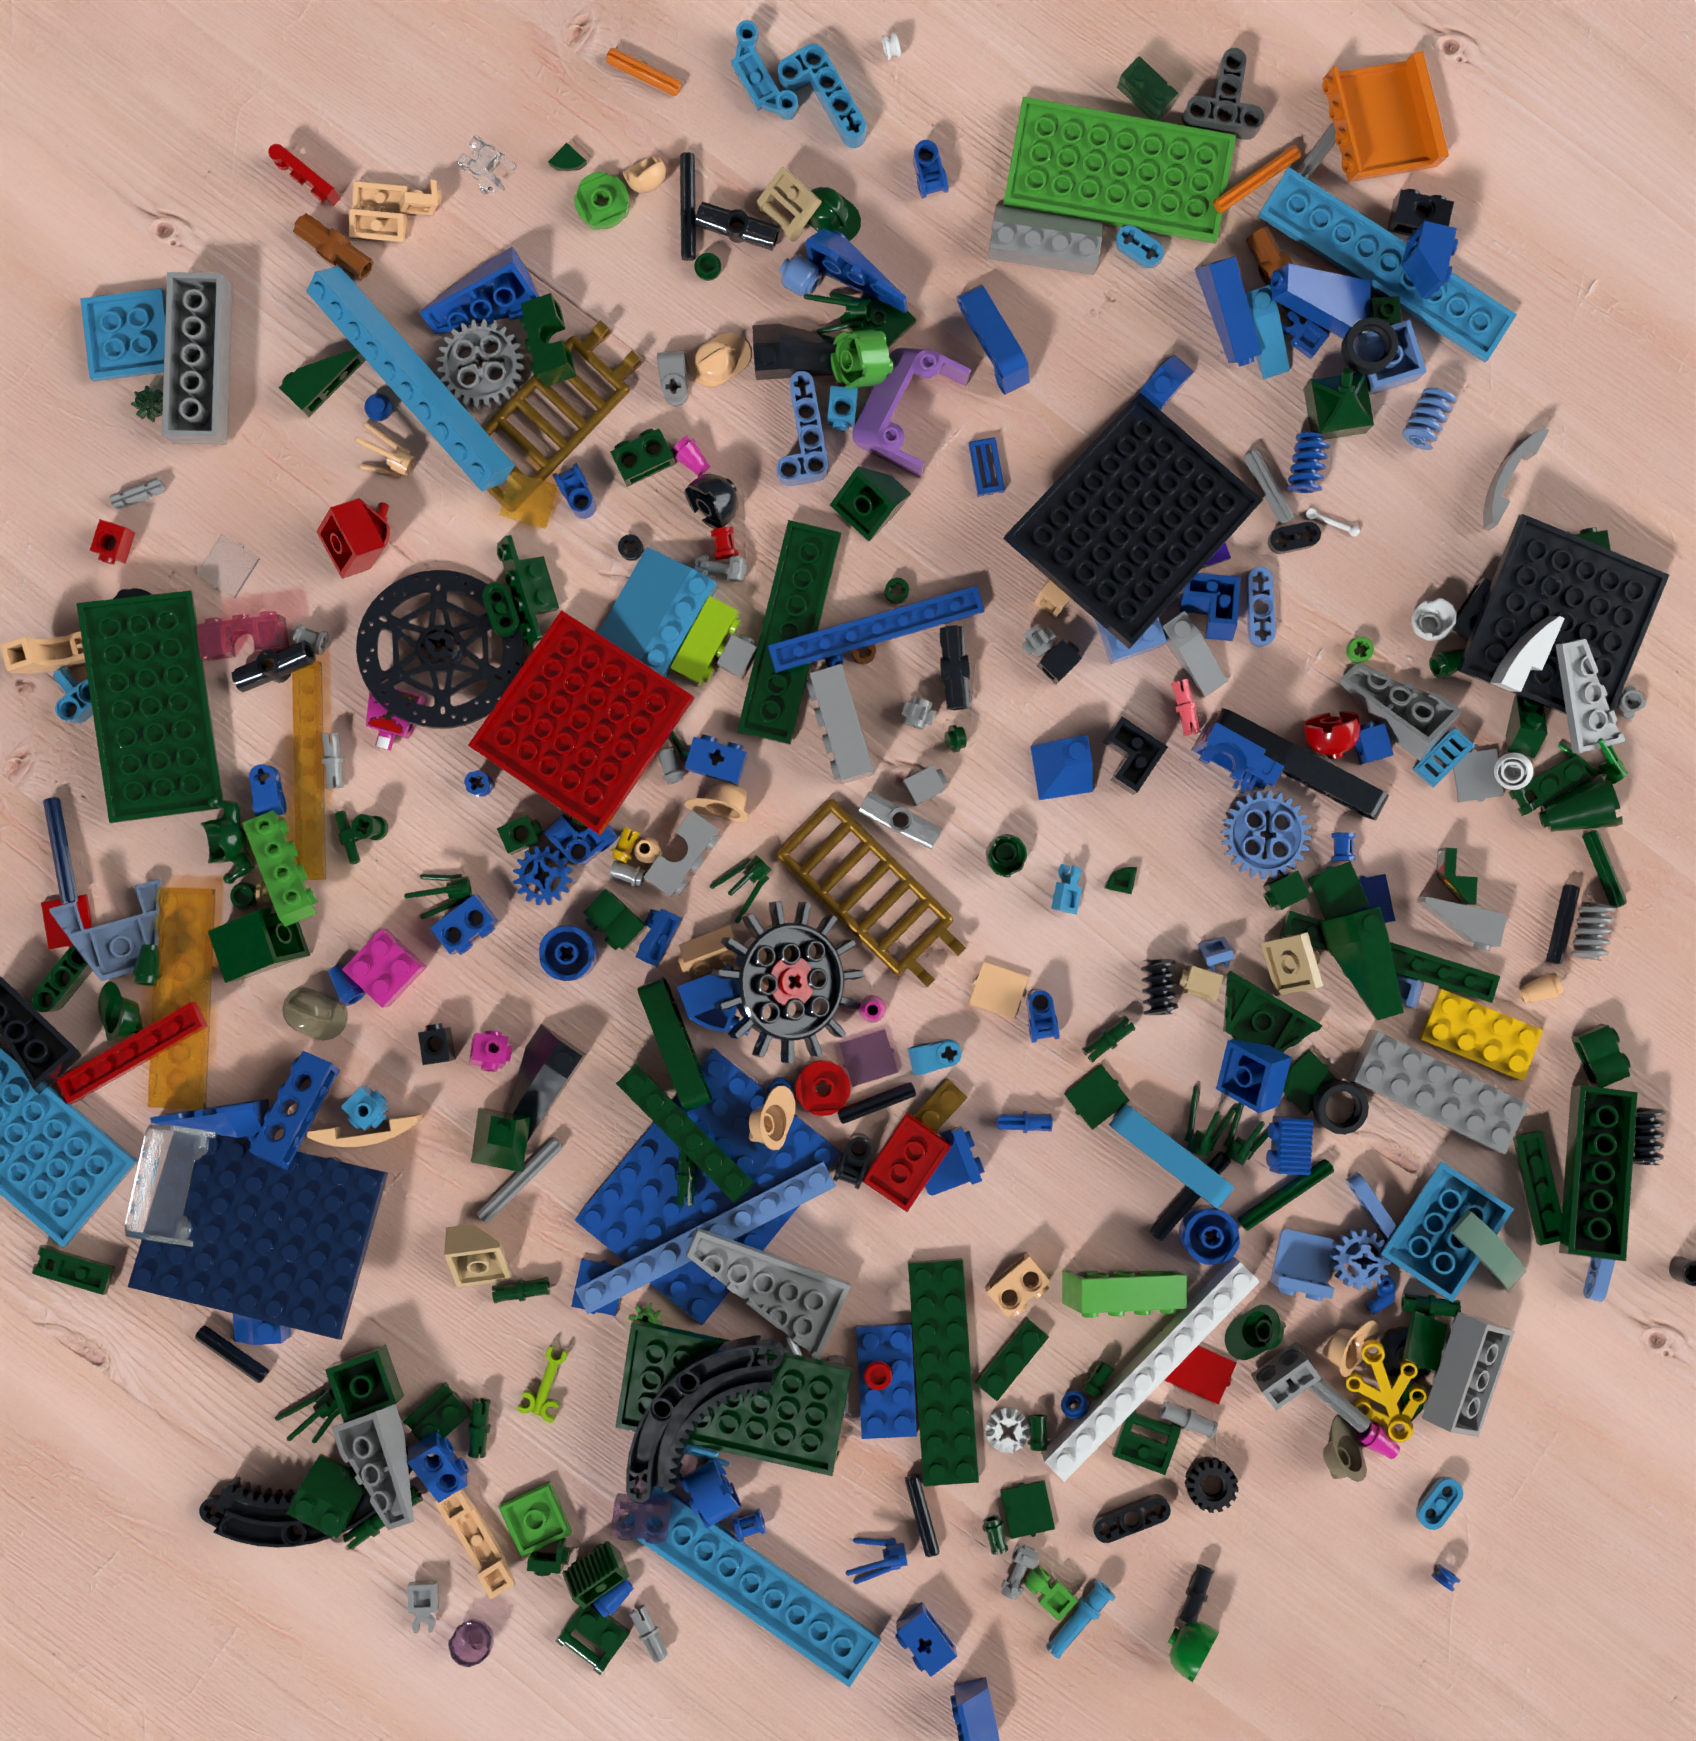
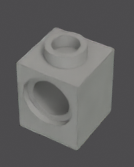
[717,634,757,680]
[903,765,948,806]

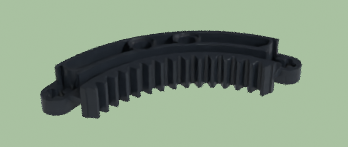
[626,1335,785,1503]
[199,1446,413,1548]

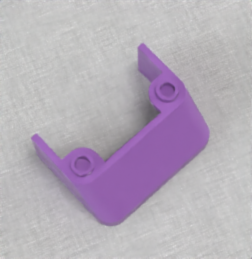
[852,347,971,477]

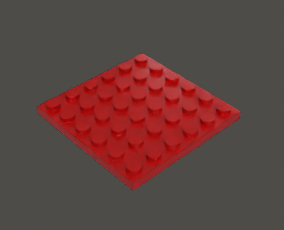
[468,610,695,836]

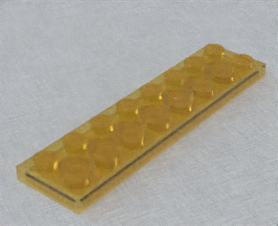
[148,887,216,1109]

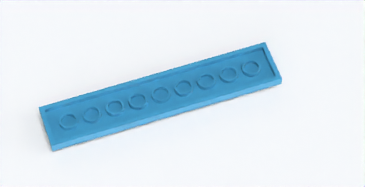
[1258,167,1517,363]
[620,1487,881,1688]

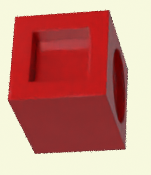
[90,519,135,565]

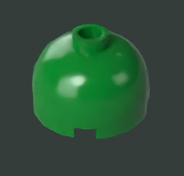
[1167,1621,1219,1683]

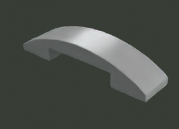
[1483,428,1549,531]

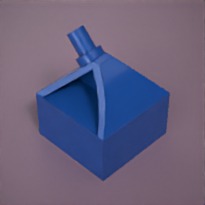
[677,966,751,1036]

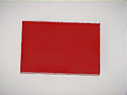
[862,1112,953,1212]

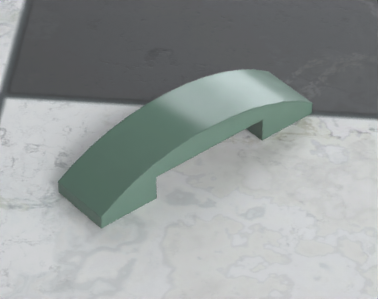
[1450,1210,1527,1292]

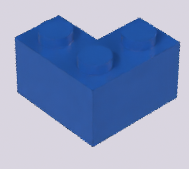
[1179,573,1241,641]

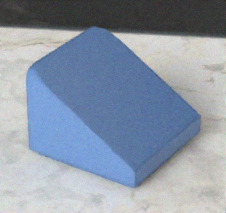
[1396,974,1424,1009]

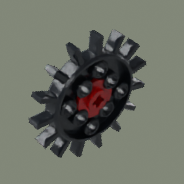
[711,901,864,1063]

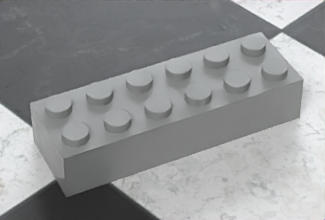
[162,272,232,445]
[1346,1030,1529,1154]

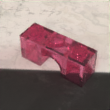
[196,611,289,661]

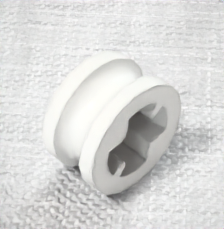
[881,32,901,61]

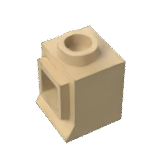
[1178,965,1224,1002]

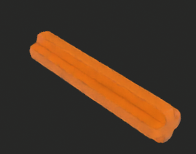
[606,48,682,96]

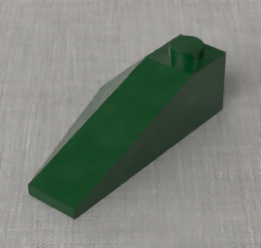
[1319,906,1404,1021]

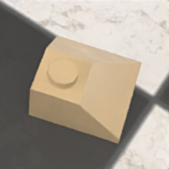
[444,1224,512,1288]

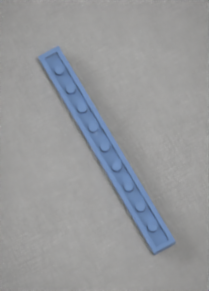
[575,1161,836,1314]

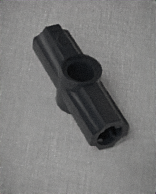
[695,201,780,251]
[939,625,971,711]
[231,640,316,692]

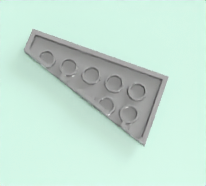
[686,1227,851,1360]

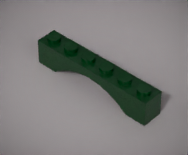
[616,1064,755,1203]

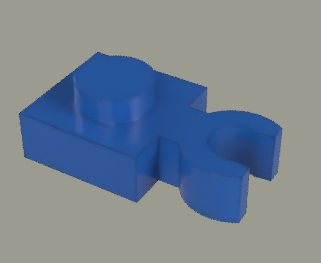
[1281,311,1329,359]

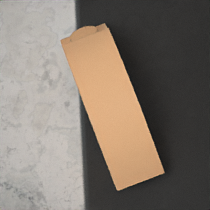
[0,631,85,674]

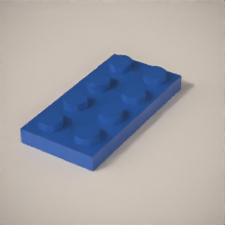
[856,1323,917,1439]

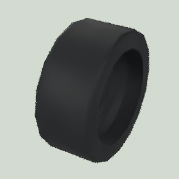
[1341,318,1398,375]
[1311,1079,1369,1135]

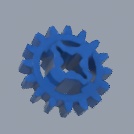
[513,846,574,906]

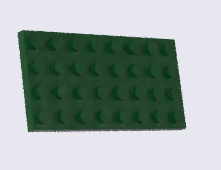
[76,590,224,823]
[615,1319,852,1476]

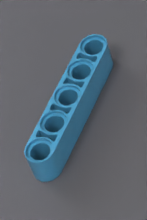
[1109,1103,1235,1209]

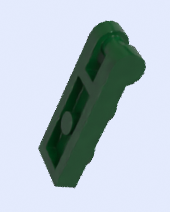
[1508,755,1591,816]
[32,1245,115,1295]

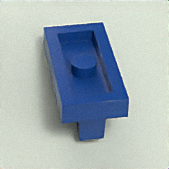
[635,908,682,967]

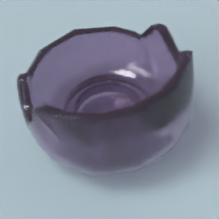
[448,1619,494,1667]

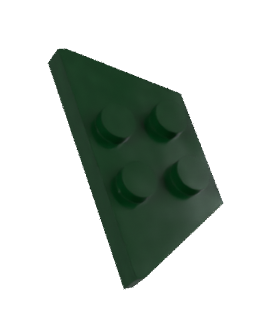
[1223,971,1323,1053]

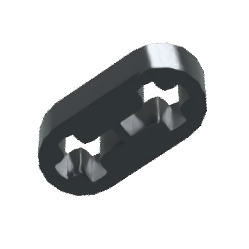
[1268,522,1321,554]

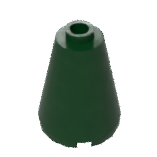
[1538,773,1623,832]

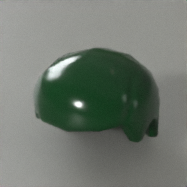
[986,834,1027,878]

